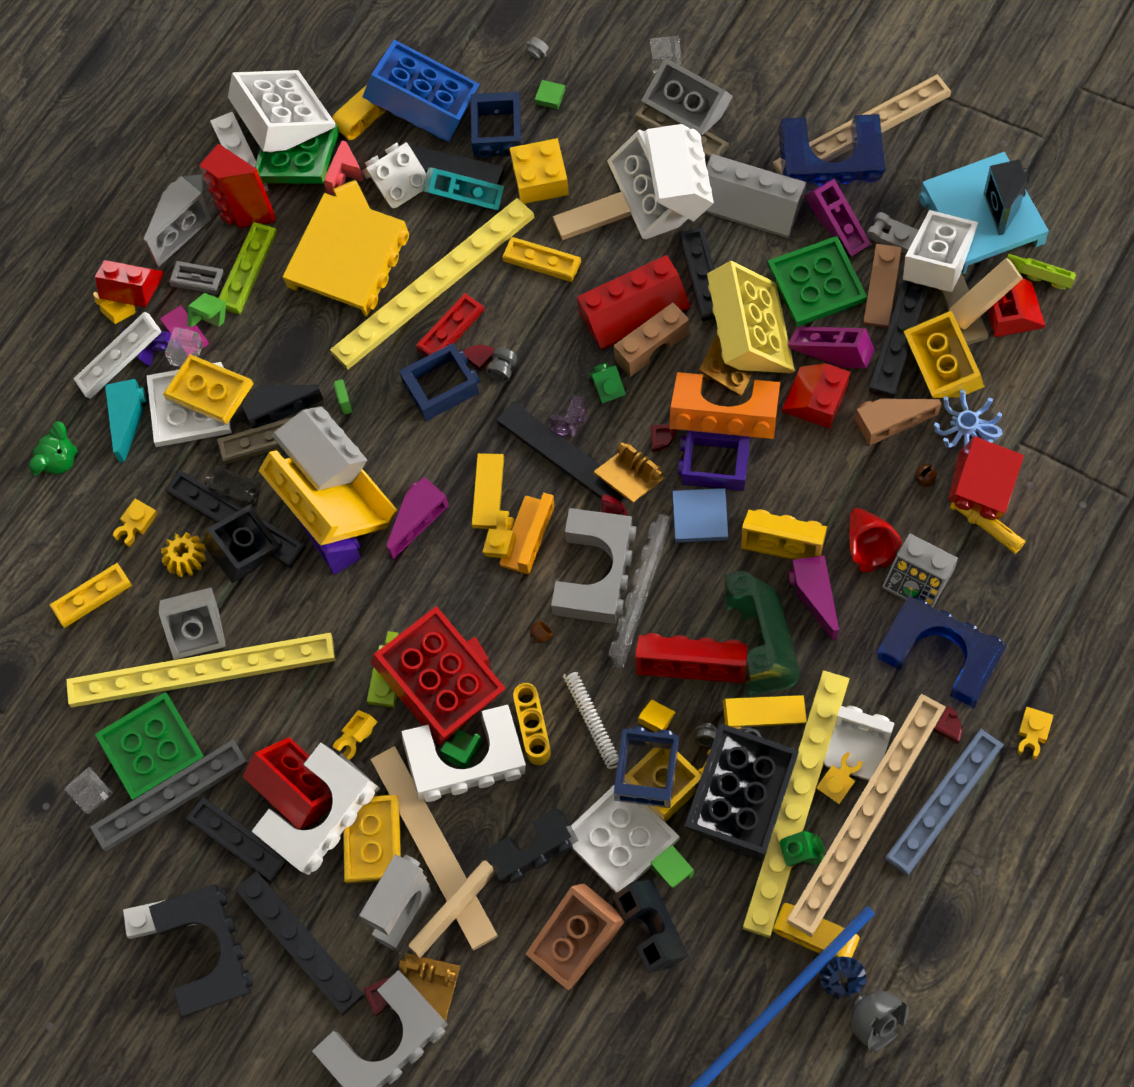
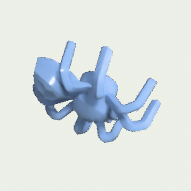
[934,389,1003,448]

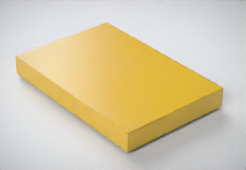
[163,354,253,425]
[343,795,401,884]

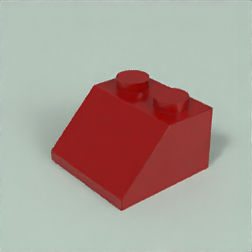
[95,260,164,308]
[782,363,850,429]

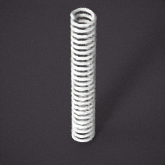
[563,672,618,769]

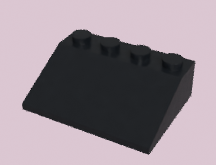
[684,723,799,862]

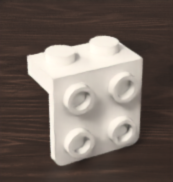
[362,142,426,209]
[824,706,894,781]

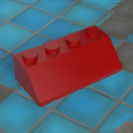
[199,144,277,228]
[577,255,690,350]
[635,633,748,684]

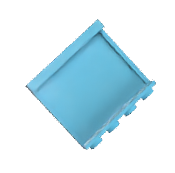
[919,152,1049,275]

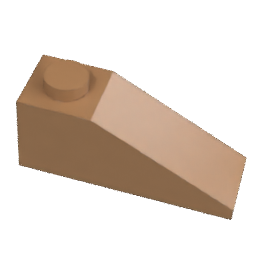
[863,244,902,328]
[855,399,941,446]

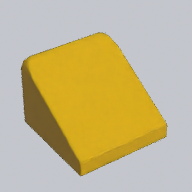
[638,699,675,733]

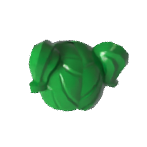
[29,421,78,475]

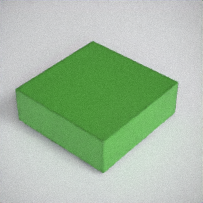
[535,80,565,109]
[334,379,352,415]

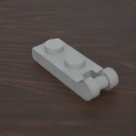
[866,212,919,254]

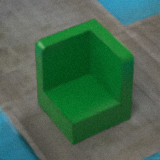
[441,730,483,769]

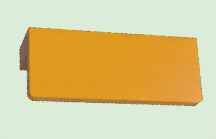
[500,492,555,575]

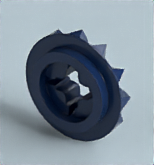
[820,956,866,999]

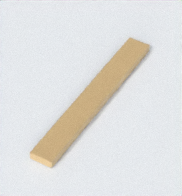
[773,74,951,179]
[371,746,498,951]

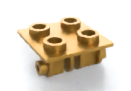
[699,333,753,396]
[593,442,665,503]
[390,953,460,1022]

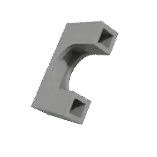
[551,508,637,624]
[359,854,433,954]
[312,970,448,1087]

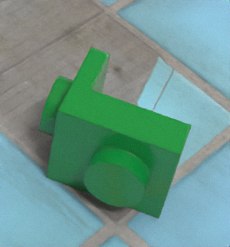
[589,362,626,403]
[780,831,825,867]

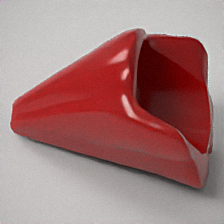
[849,508,902,572]

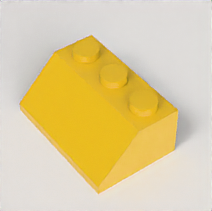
[904,310,984,398]
[741,509,827,560]

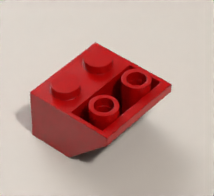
[987,279,1045,337]

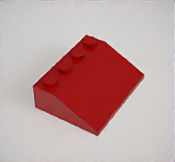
[371,606,506,746]

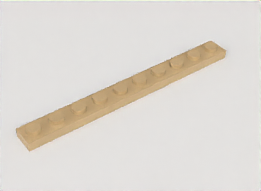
[786,694,946,938]

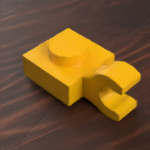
[483,510,516,559]
[333,710,377,759]

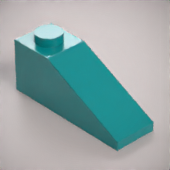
[423,167,504,210]
[105,379,147,463]

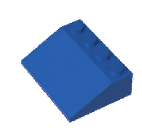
[362,40,479,142]

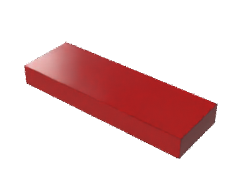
[416,293,485,356]

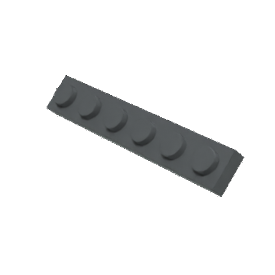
[90,739,248,852]

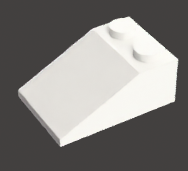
[903,210,978,292]

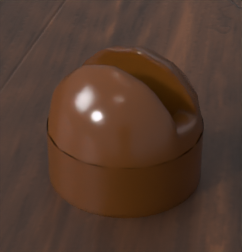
[915,464,937,487]
[530,620,553,644]

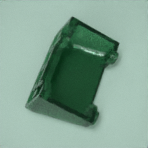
[724,571,799,696]

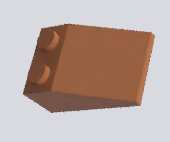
[526,883,625,990]

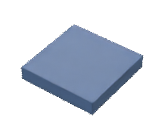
[673,488,728,543]

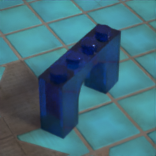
[778,114,886,185]
[876,596,1007,708]

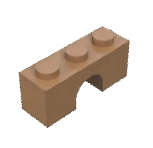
[613,303,689,377]

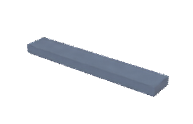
[884,729,1004,877]

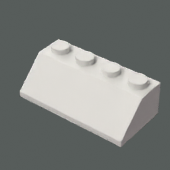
[644,124,714,221]
[607,130,688,239]

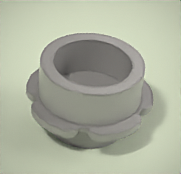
[526,37,549,59]

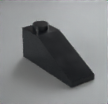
[241,384,323,429]

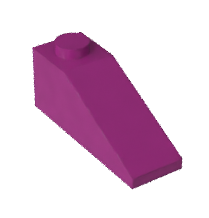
[804,179,871,257]
[788,327,875,368]
[386,477,449,559]
[788,555,839,640]

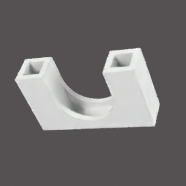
[402,705,526,802]
[252,743,378,875]

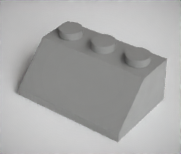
[641,58,733,135]
[272,406,367,491]

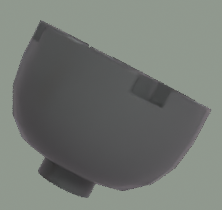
[851,991,909,1051]

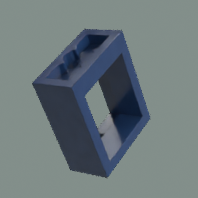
[471,91,522,158]
[399,343,480,421]
[613,726,679,808]

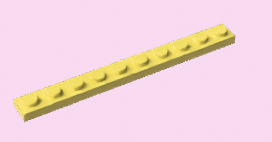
[330,198,534,370]
[67,633,336,708]
[743,670,850,938]

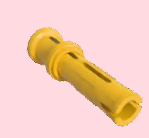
[950,502,1026,554]

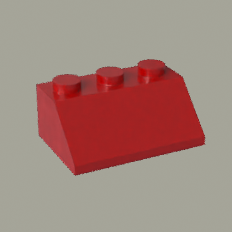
[242,737,333,830]

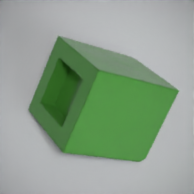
[187,293,226,327]
[650,845,694,888]

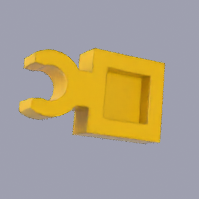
[93,292,136,324]
[113,499,158,547]
[1017,707,1053,759]
[816,752,863,804]

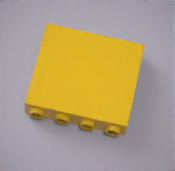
[283,193,409,317]
[258,450,398,546]

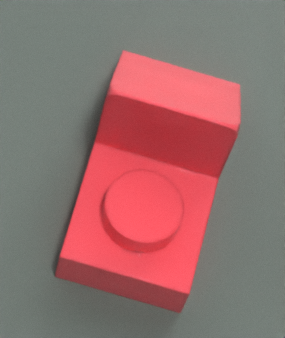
[324,141,363,196]

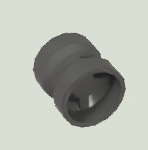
[485,347,518,382]

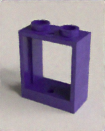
[678,431,750,491]

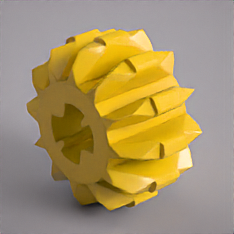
[161,532,206,578]

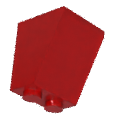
[948,436,1024,520]

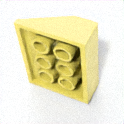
[707,261,795,373]

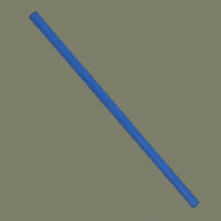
[690,906,875,1087]

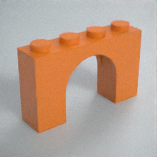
[669,372,780,439]

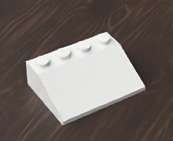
[228,70,335,152]

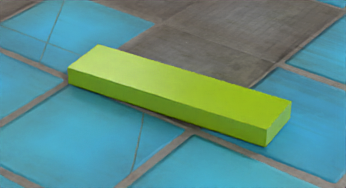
[218,222,277,315]

